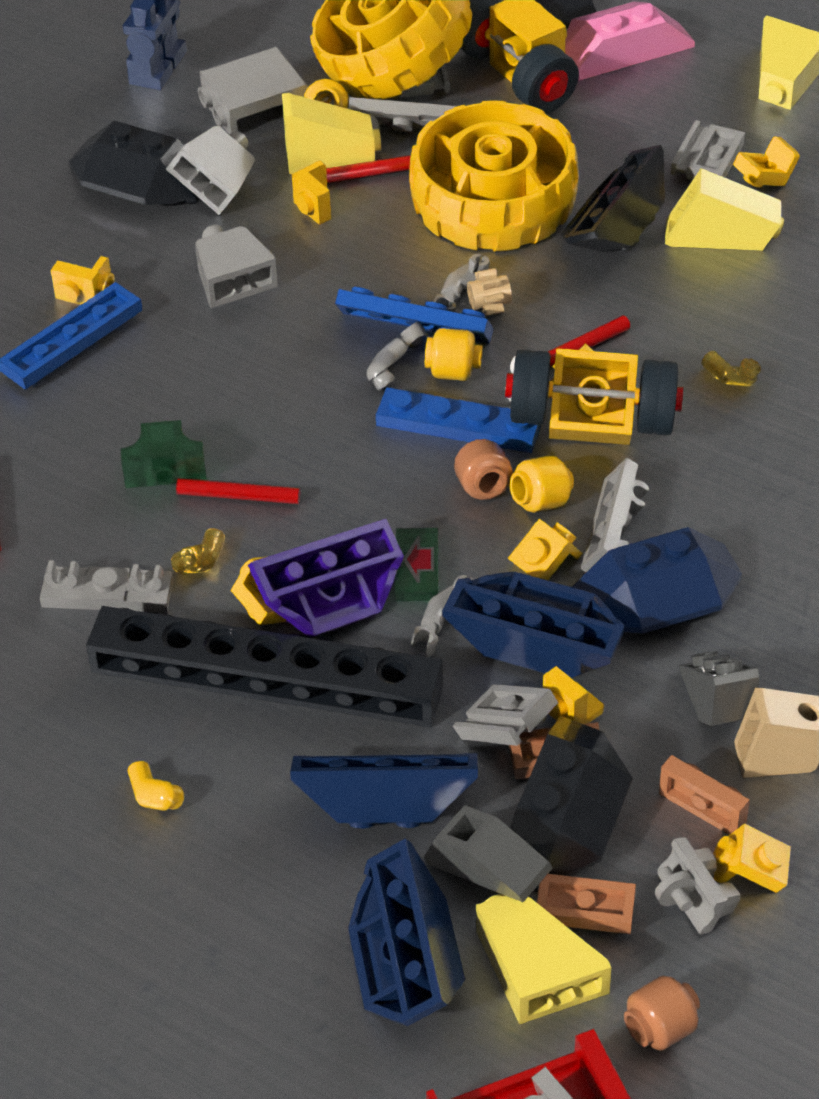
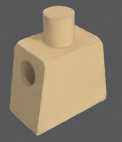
[734,688,819,778]

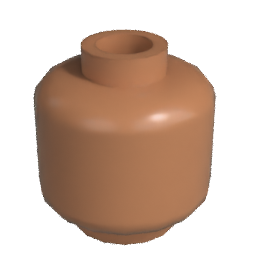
[454,439,513,500]
[624,975,700,1051]

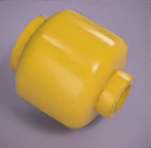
[304,79,349,109]
[425,328,483,381]
[510,456,574,513]

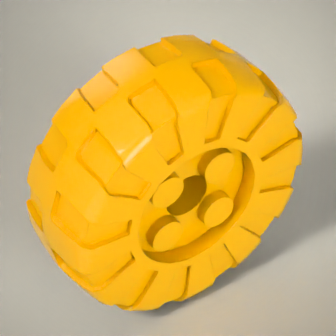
[310,0,472,100]
[409,100,579,252]

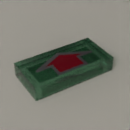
[395,528,438,601]

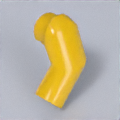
[127,761,184,811]

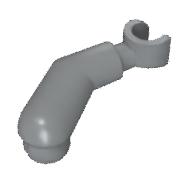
[434,253,490,312]
[366,322,429,390]
[410,575,474,656]

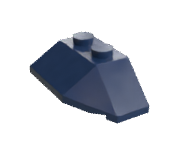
[572,527,742,634]
[442,571,625,678]
[290,753,478,829]
[348,838,466,1027]

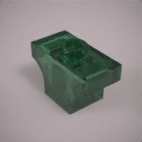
[121,420,207,488]

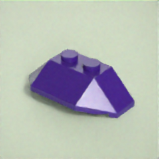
[248,518,404,638]

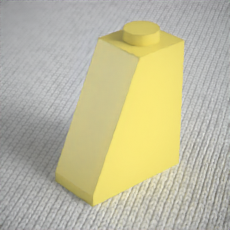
[758,15,819,110]
[282,93,381,174]
[665,168,784,251]
[476,894,611,1025]

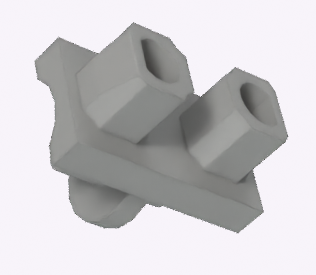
[655,837,740,934]

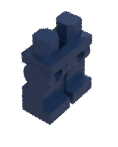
[122,0,187,91]

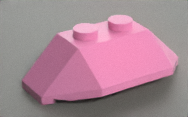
[565,2,695,81]

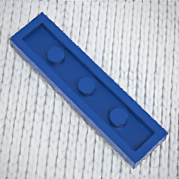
[0,282,143,390]
[335,287,494,344]
[376,387,541,453]

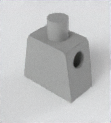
[166,126,255,215]
[195,225,278,308]

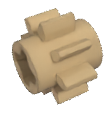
[467,268,512,317]

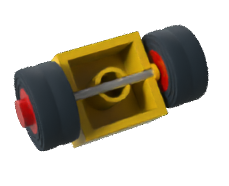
[460,0,579,113]
[505,348,683,445]

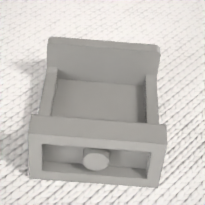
[198,47,307,135]

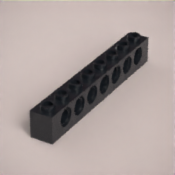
[86,606,443,728]

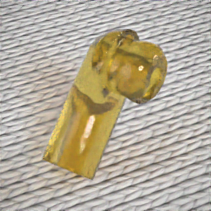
[701,350,761,386]
[171,528,225,574]

